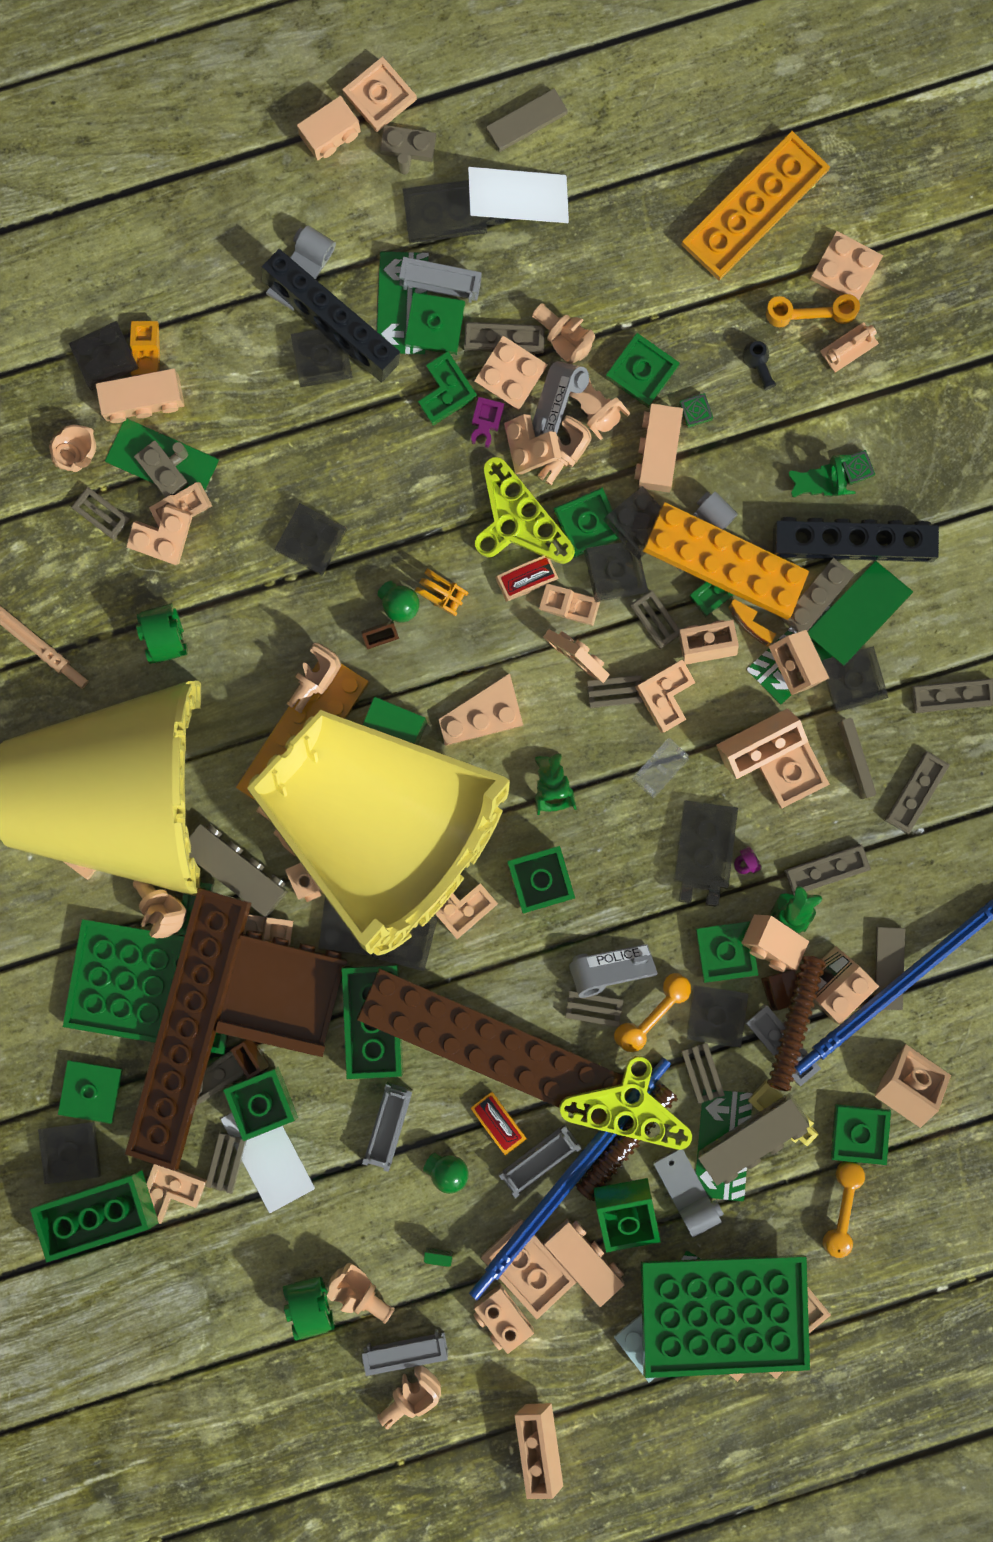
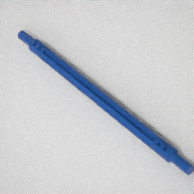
[794,899,993,1075]
[469,1058,671,1300]

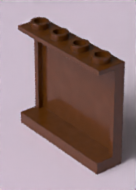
[215,930,347,1057]

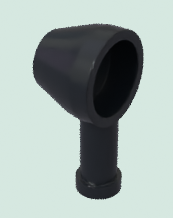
[742,341,776,390]

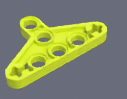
[475,457,575,564]
[559,1056,692,1150]

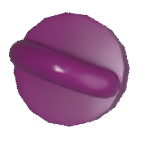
[734,846,762,874]

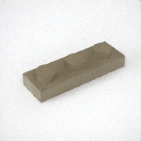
[782,558,854,633]

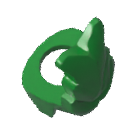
[789,455,856,497]
[535,753,577,815]
[770,886,822,934]

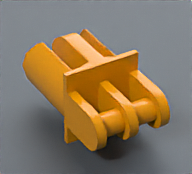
[414,568,468,616]

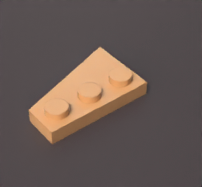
[439,674,523,746]

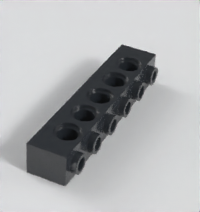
[261,248,400,383]
[773,517,939,562]

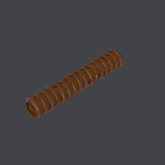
[767,955,826,1091]
[575,1083,678,1201]

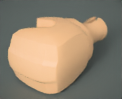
[532,303,595,364]
[537,415,592,486]
[286,642,341,713]
[326,1263,395,1324]
[377,1365,441,1429]

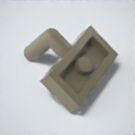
[380,125,437,175]
[134,441,189,497]

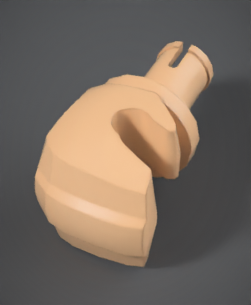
[133,880,186,938]

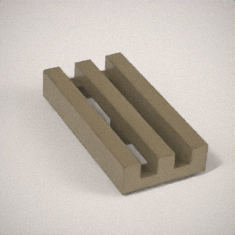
[71,486,131,541]
[630,590,680,649]
[587,675,643,709]
[565,991,623,1027]
[681,1043,725,1104]
[205,1132,247,1194]

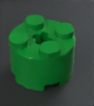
[136,603,188,664]
[283,1277,334,1341]

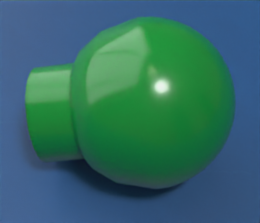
[377,581,420,623]
[423,1153,469,1194]

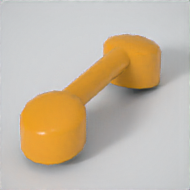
[766,294,860,328]
[614,973,691,1052]
[822,1161,865,1258]

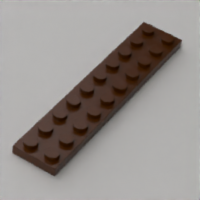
[125,888,252,1171]
[357,969,623,1124]

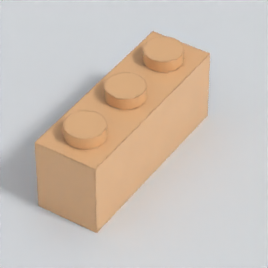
[96,368,185,423]
[634,404,683,493]
[716,708,808,779]
[544,1218,625,1307]
[515,1403,563,1499]

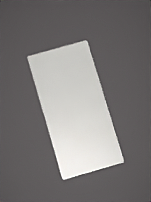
[468,167,569,223]
[221,1113,315,1213]

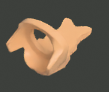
[569,378,630,440]

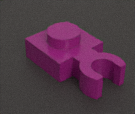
[471,397,504,448]

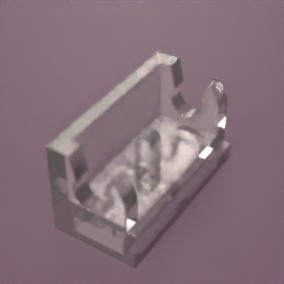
[631,738,689,799]

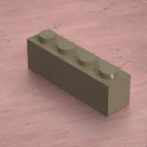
[189,824,288,917]
[698,1093,810,1185]

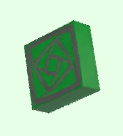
[679,393,713,428]
[842,450,875,485]
[424,1248,453,1267]

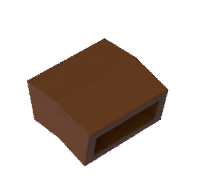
[361,620,399,650]
[761,970,797,1011]
[231,1040,270,1079]

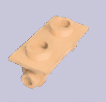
[820,322,879,373]

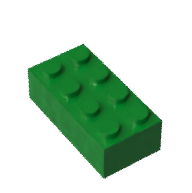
[342,965,404,1079]
[30,1170,159,1263]

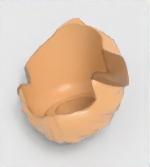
[49,424,96,472]

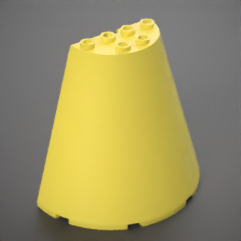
[0,680,201,896]
[247,710,510,955]

